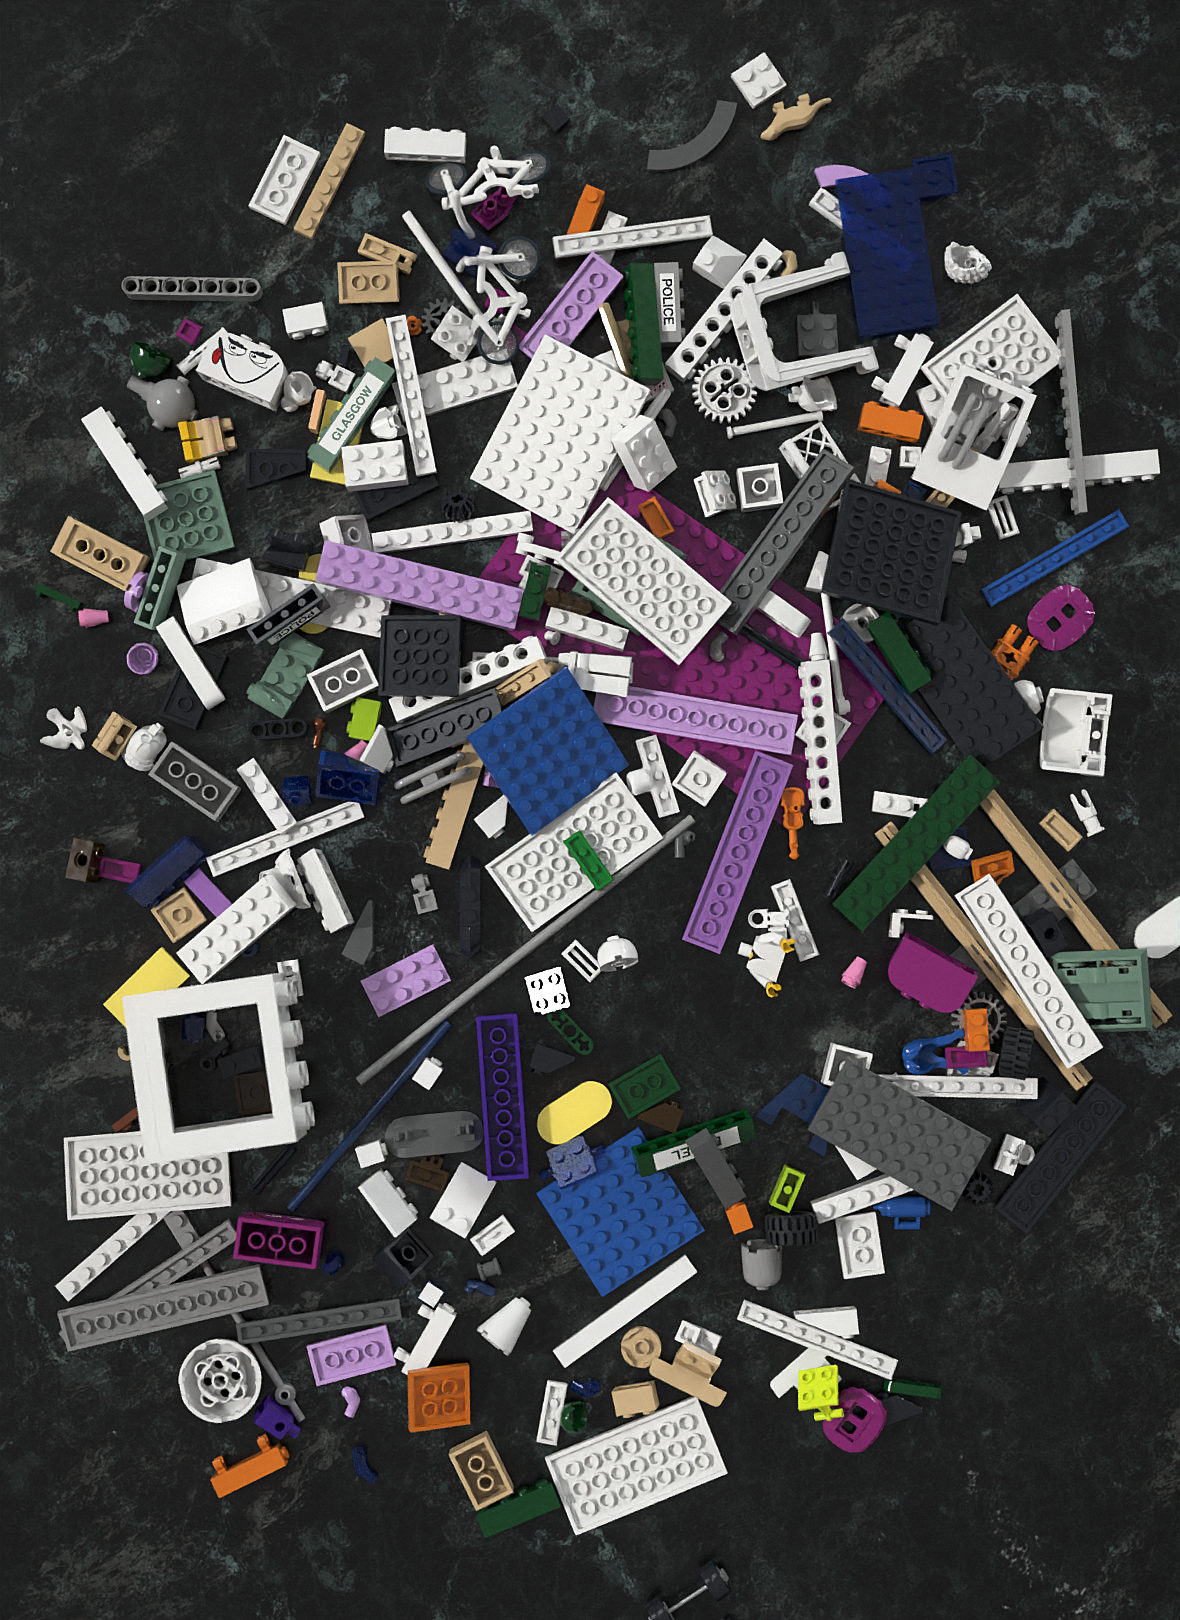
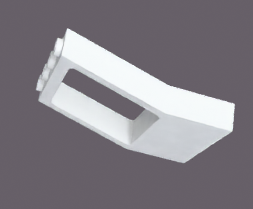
[911,362,1036,510]

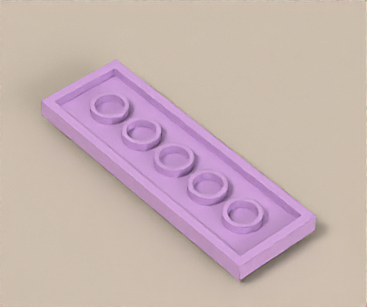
[519,251,624,359]

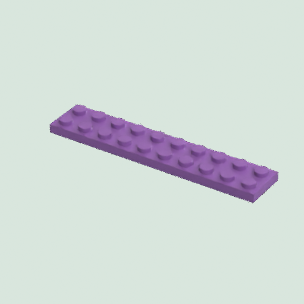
[682,750,793,954]

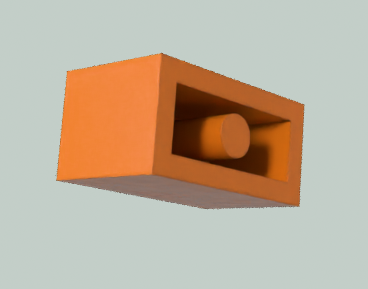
[962,1008,990,1052]

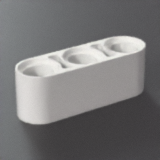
[756,590,811,638]

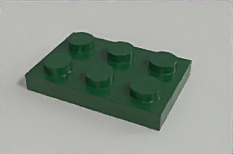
[608,1053,681,1119]

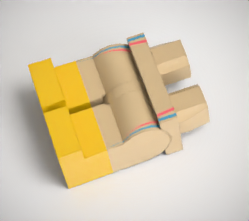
[178,416,238,464]

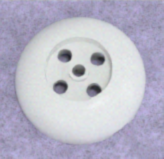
[179,1339,262,1423]

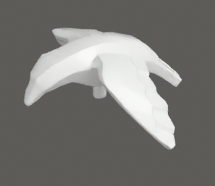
[40,707,88,749]

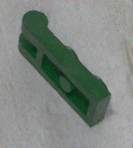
[519,562,551,621]

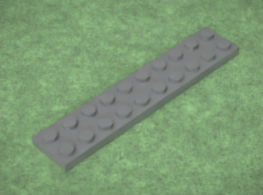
[57,1264,270,1351]

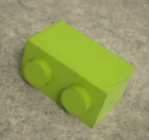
[346,697,382,742]
[769,1164,805,1213]

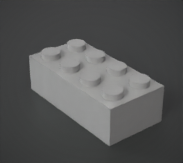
[148,741,242,822]

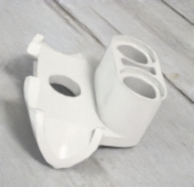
[259,849,311,909]

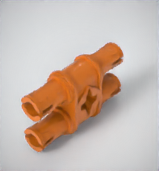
[992,624,1039,680]

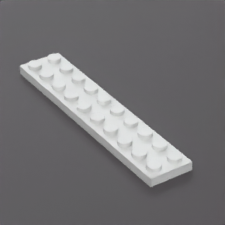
[192,558,392,638]
[955,873,1103,1069]

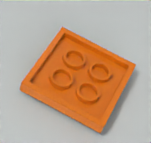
[408,1363,470,1433]

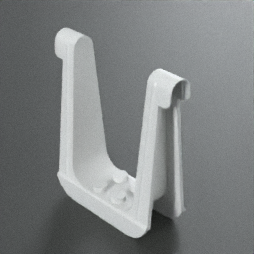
[730,252,879,391]

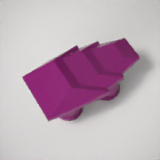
[471,186,518,231]

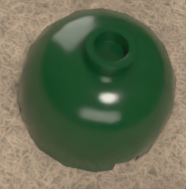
[129,341,171,378]

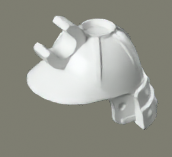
[788,376,837,412]
[121,723,167,771]

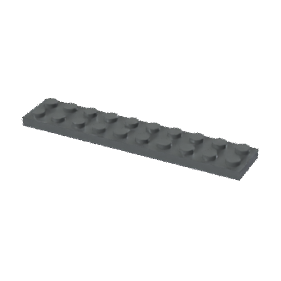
[717,449,856,635]

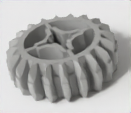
[951,992,1007,1044]

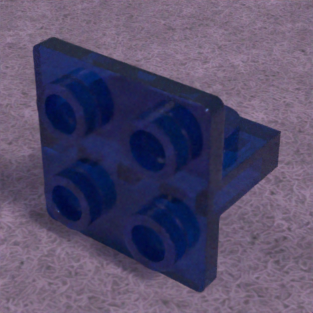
[443,224,497,277]

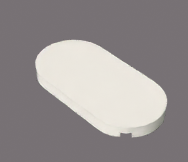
[1134,896,1180,958]

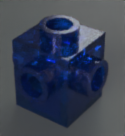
[280,776,311,806]

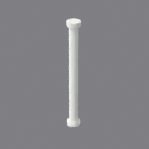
[726,410,823,439]

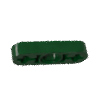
[547,1009,593,1055]
[883,1378,943,1399]

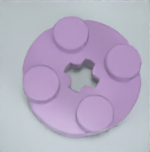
[124,572,149,612]

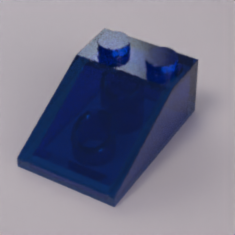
[315,750,380,805]

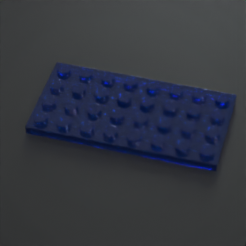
[835,167,940,338]

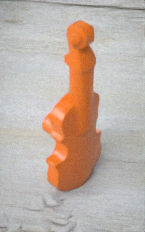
[780,787,805,860]

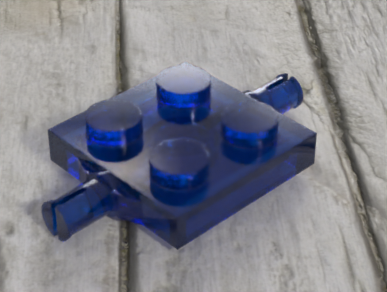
[539,1135,606,1190]

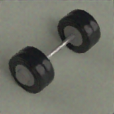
[645,1560,732,1620]

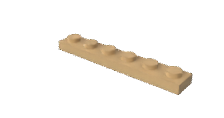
[294,123,365,239]

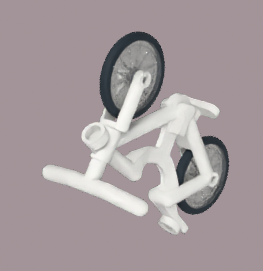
[426,146,551,239]
[456,236,540,365]

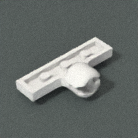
[627,735,680,818]

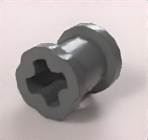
[477,1257,502,1281]

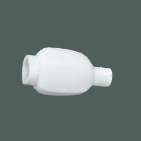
[943,835,973,860]

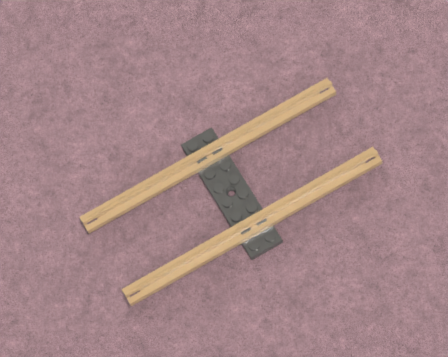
[875,789,1172,1091]

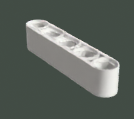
[156,616,225,710]

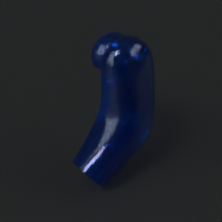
[352,1447,378,1485]

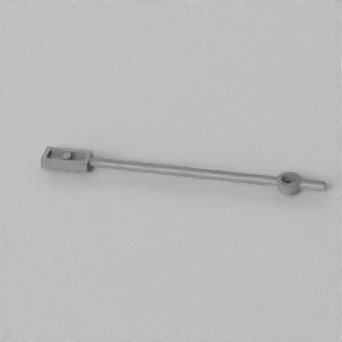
[163,1210,305,1422]

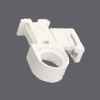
[748,908,790,940]

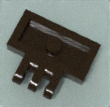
[404,1155,449,1193]

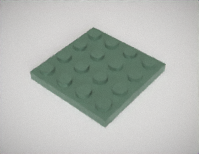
[143,470,235,561]

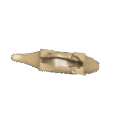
[761,94,831,141]

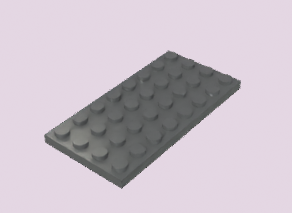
[807,1058,991,1211]

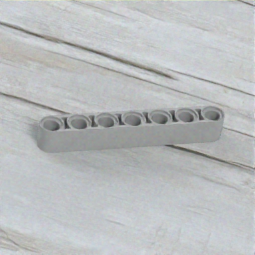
[122,276,263,302]

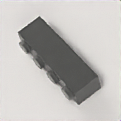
[685,1128,746,1209]

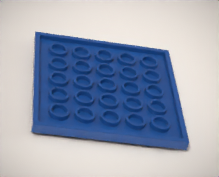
[466,667,629,836]
[536,1127,705,1297]

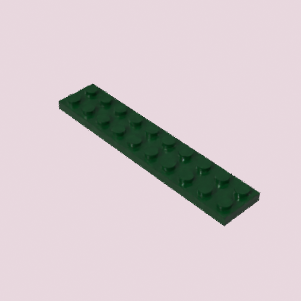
[832,754,1000,932]

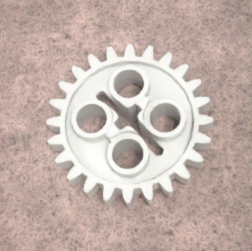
[692,357,757,423]

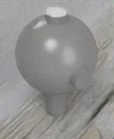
[127,375,199,431]

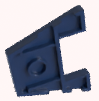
[755,1073,829,1156]

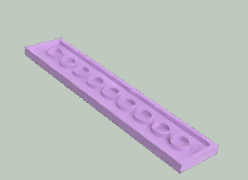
[594,686,798,755]

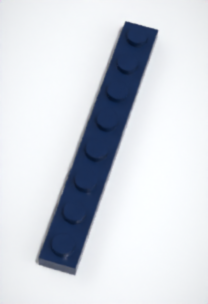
[827,619,947,754]

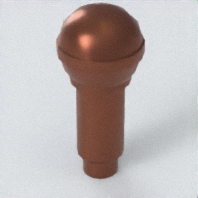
[312,717,326,748]

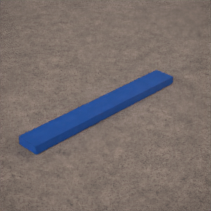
[980,510,1129,607]

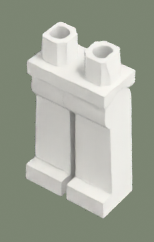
[558,651,632,697]

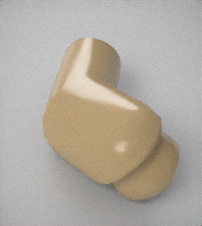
[780,250,798,277]

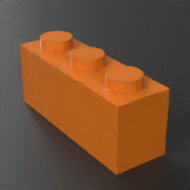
[857,401,924,443]

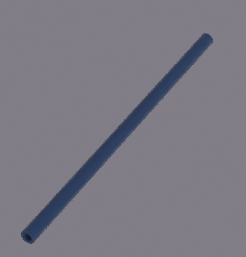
[287,1020,453,1212]

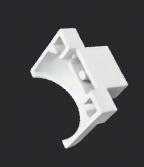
[1040,688,1112,777]

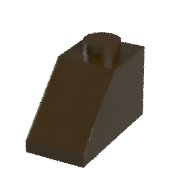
[637,1100,684,1133]

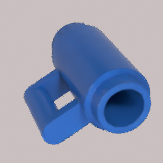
[873,1197,930,1229]

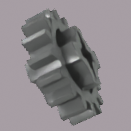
[421,298,464,336]

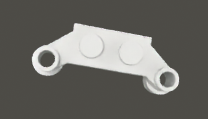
[515,532,561,566]

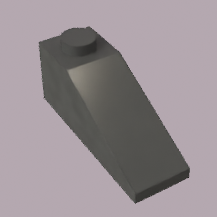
[342,900,375,965]

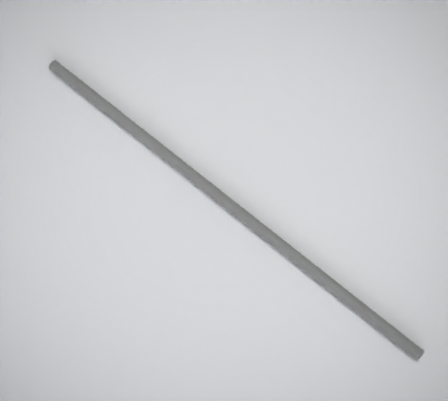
[356,815,696,1085]

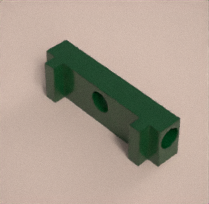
[34,582,84,613]

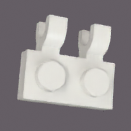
[518,555,564,602]

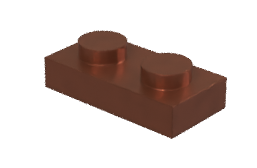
[112,1107,139,1132]

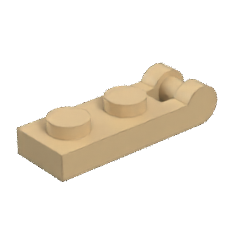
[358,233,417,275]

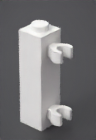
[871,333,933,407]
[393,1303,457,1375]

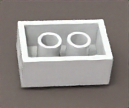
[611,415,677,492]
[341,440,408,492]
[307,649,379,713]

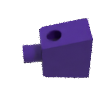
[254,1394,301,1439]

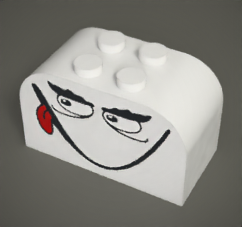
[196,333,288,411]

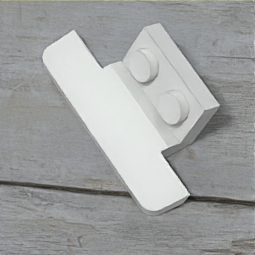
[770,1348,841,1398]

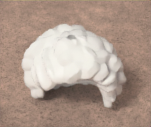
[944,242,992,284]

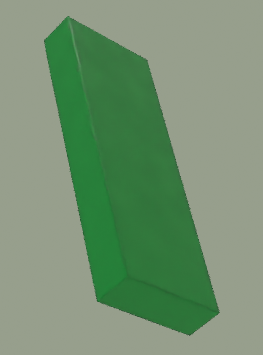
[563,830,614,892]

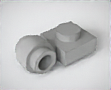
[411,873,438,914]

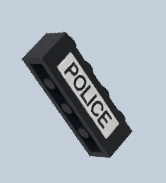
[246,583,331,652]

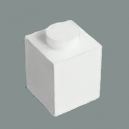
[412,1057,444,1090]
[355,1139,388,1168]

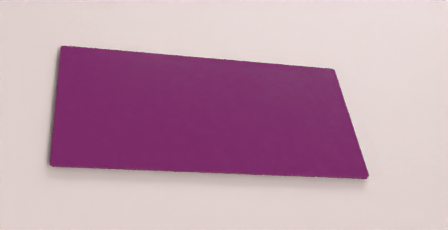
[479,468,898,830]

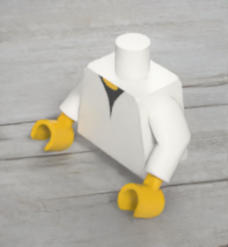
[738,932,795,997]

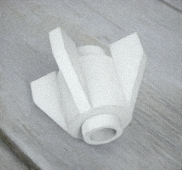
[370,404,408,439]

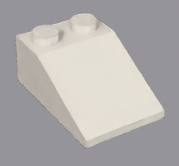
[430,1162,496,1238]

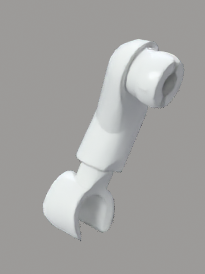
[206,1009,225,1042]

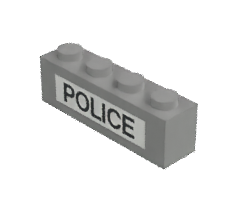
[654,262,685,347]

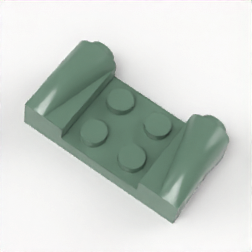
[247,633,326,719]

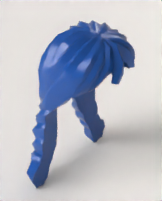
[902,1029,969,1075]

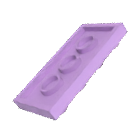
[361,944,451,1017]
[307,1324,397,1386]

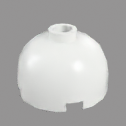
[597,936,638,971]

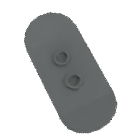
[385,1111,484,1158]

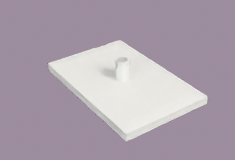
[921,294,1061,422]

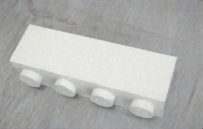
[384,127,466,163]
[545,607,629,652]

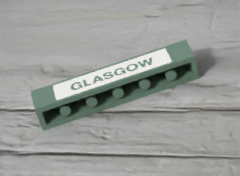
[307,357,397,474]

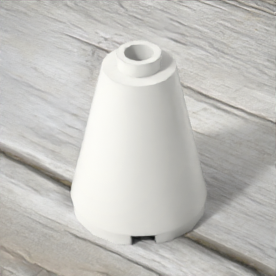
[477,1297,531,1356]

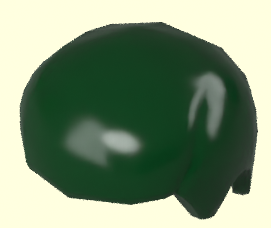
[560,1402,588,1434]

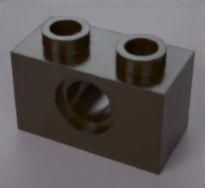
[65,838,105,883]

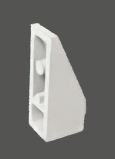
[794,1306,859,1339]

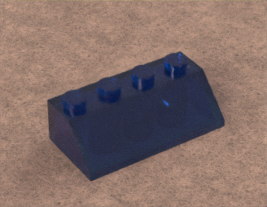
[124,835,208,908]

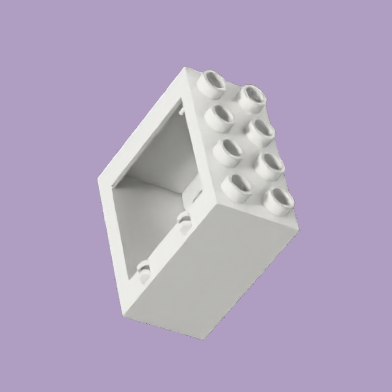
[122,972,315,1165]

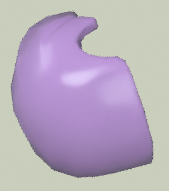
[127,642,159,675]

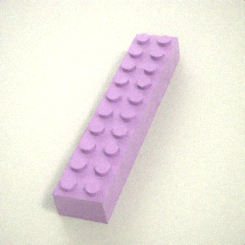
[315,540,524,631]

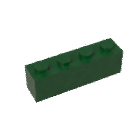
[865,612,931,694]
[476,1478,561,1538]

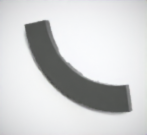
[647,100,737,172]

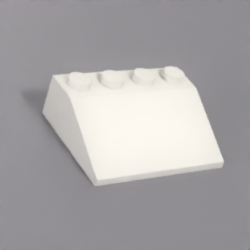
[177,558,272,645]
[296,848,355,933]

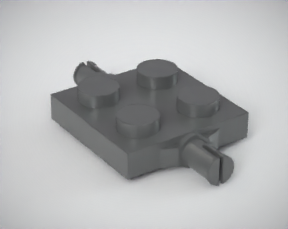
[795,301,838,358]

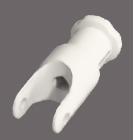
[1070,789,1105,837]

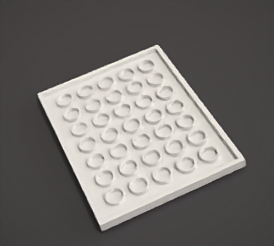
[470,335,651,534]

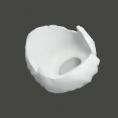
[281,371,316,412]

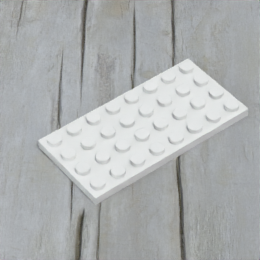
[555,497,732,665]
[485,773,663,932]
[64,1131,232,1220]
[545,1396,727,1535]

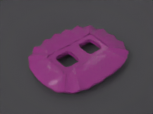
[1027,584,1095,651]
[823,1387,887,1453]

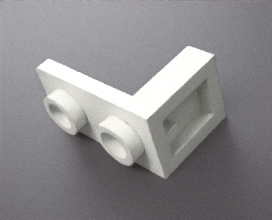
[889,909,933,938]

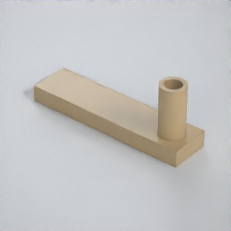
[494,658,558,707]

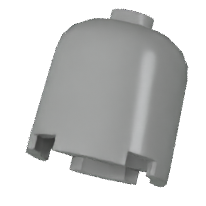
[741,1239,782,1290]

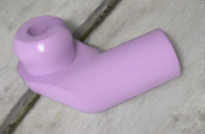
[342,1386,360,1418]

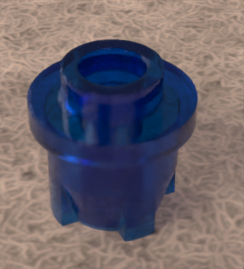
[321,1252,345,1277]

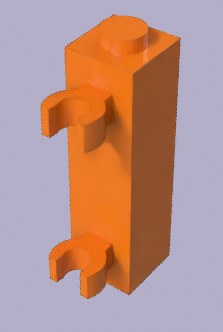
[210,1434,289,1498]

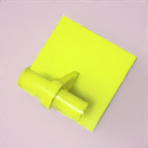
[798,1365,844,1421]

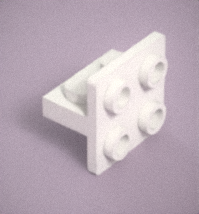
[694,470,737,517]

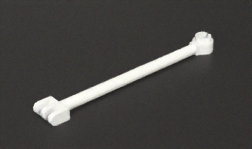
[815,562,850,715]

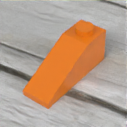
[567,184,605,235]

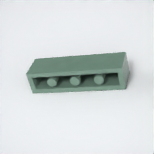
[134,546,187,630]

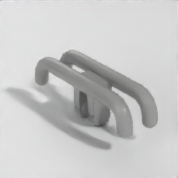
[937,392,992,469]
[394,752,472,804]

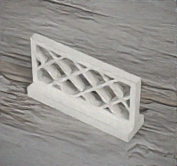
[779,421,861,513]

